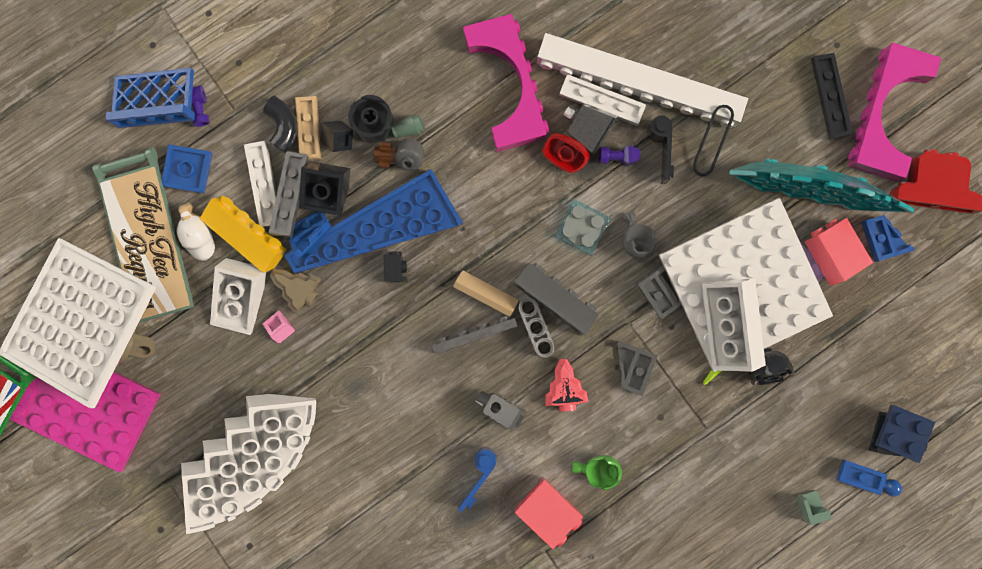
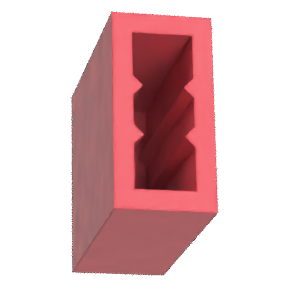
[804,218,873,286]
[514,477,583,549]

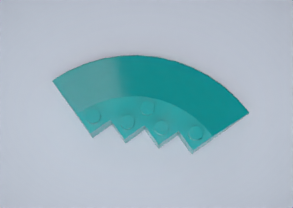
[729,159,914,213]

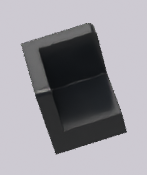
[321,121,353,152]

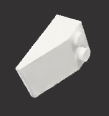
[210,258,266,335]

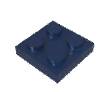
[875,404,935,463]

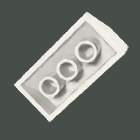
[702,278,765,372]

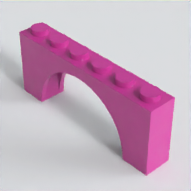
[463,14,549,152]
[848,42,941,182]

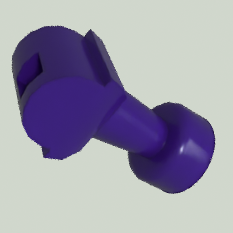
[184,85,210,127]
[599,145,641,167]

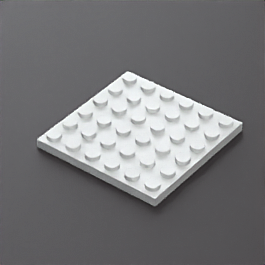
[659,198,833,372]
[0,238,157,408]

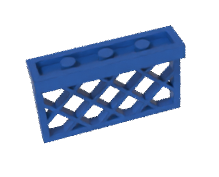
[106,68,195,128]

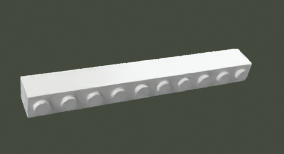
[537,33,748,128]

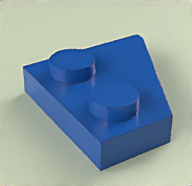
[288,212,331,259]
[861,215,914,262]

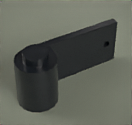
[647,115,674,184]

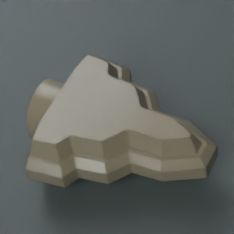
[270,269,321,314]

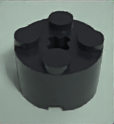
[348,95,394,143]

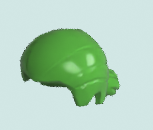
[571,455,622,490]

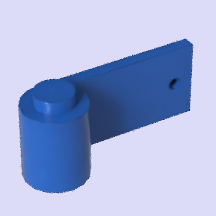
[458,447,496,512]

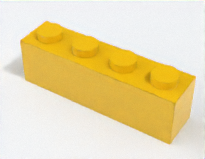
[200,196,287,273]

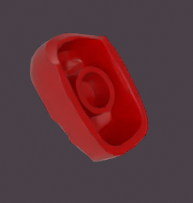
[542,133,590,173]

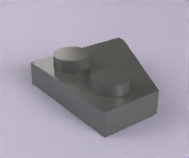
[617,341,658,396]

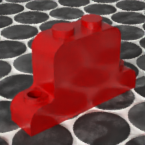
[889,149,982,214]

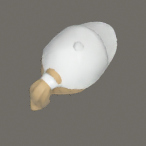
[177,203,215,261]

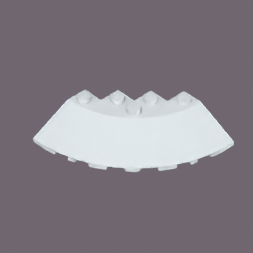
[181,394,316,534]

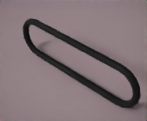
[693,104,734,176]

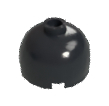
[749,348,795,385]

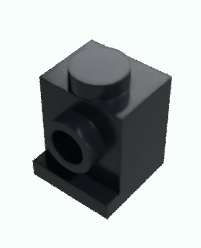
[384,251,408,283]

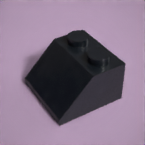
[299,161,351,216]

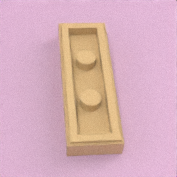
[295,96,321,160]
[453,271,519,317]

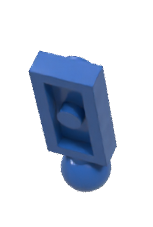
[836,459,902,497]

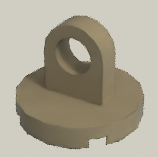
[118,329,156,364]

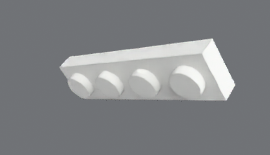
[559,74,646,126]
[244,141,277,228]

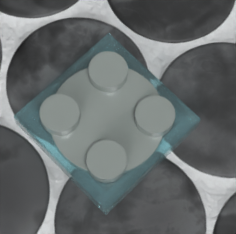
[554,199,611,256]

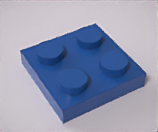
[162,144,213,194]

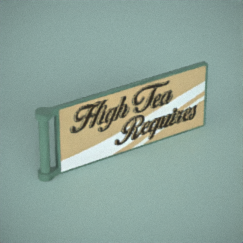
[93,147,194,323]

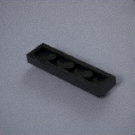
[811,53,853,140]

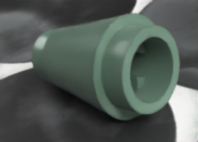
[392,114,425,138]

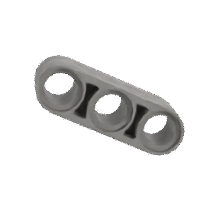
[518,298,554,358]

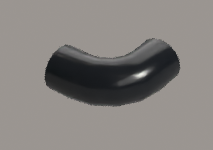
[263,96,298,153]

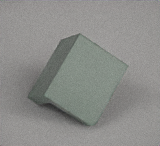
[796,490,832,525]

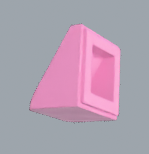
[262,311,295,343]

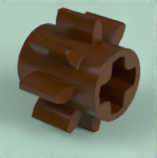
[374,142,397,169]

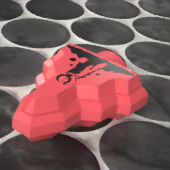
[545,359,588,412]

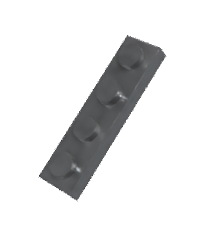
[269,151,309,238]
[433,316,517,354]

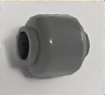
[395,139,424,171]

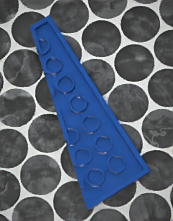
[284,169,463,274]

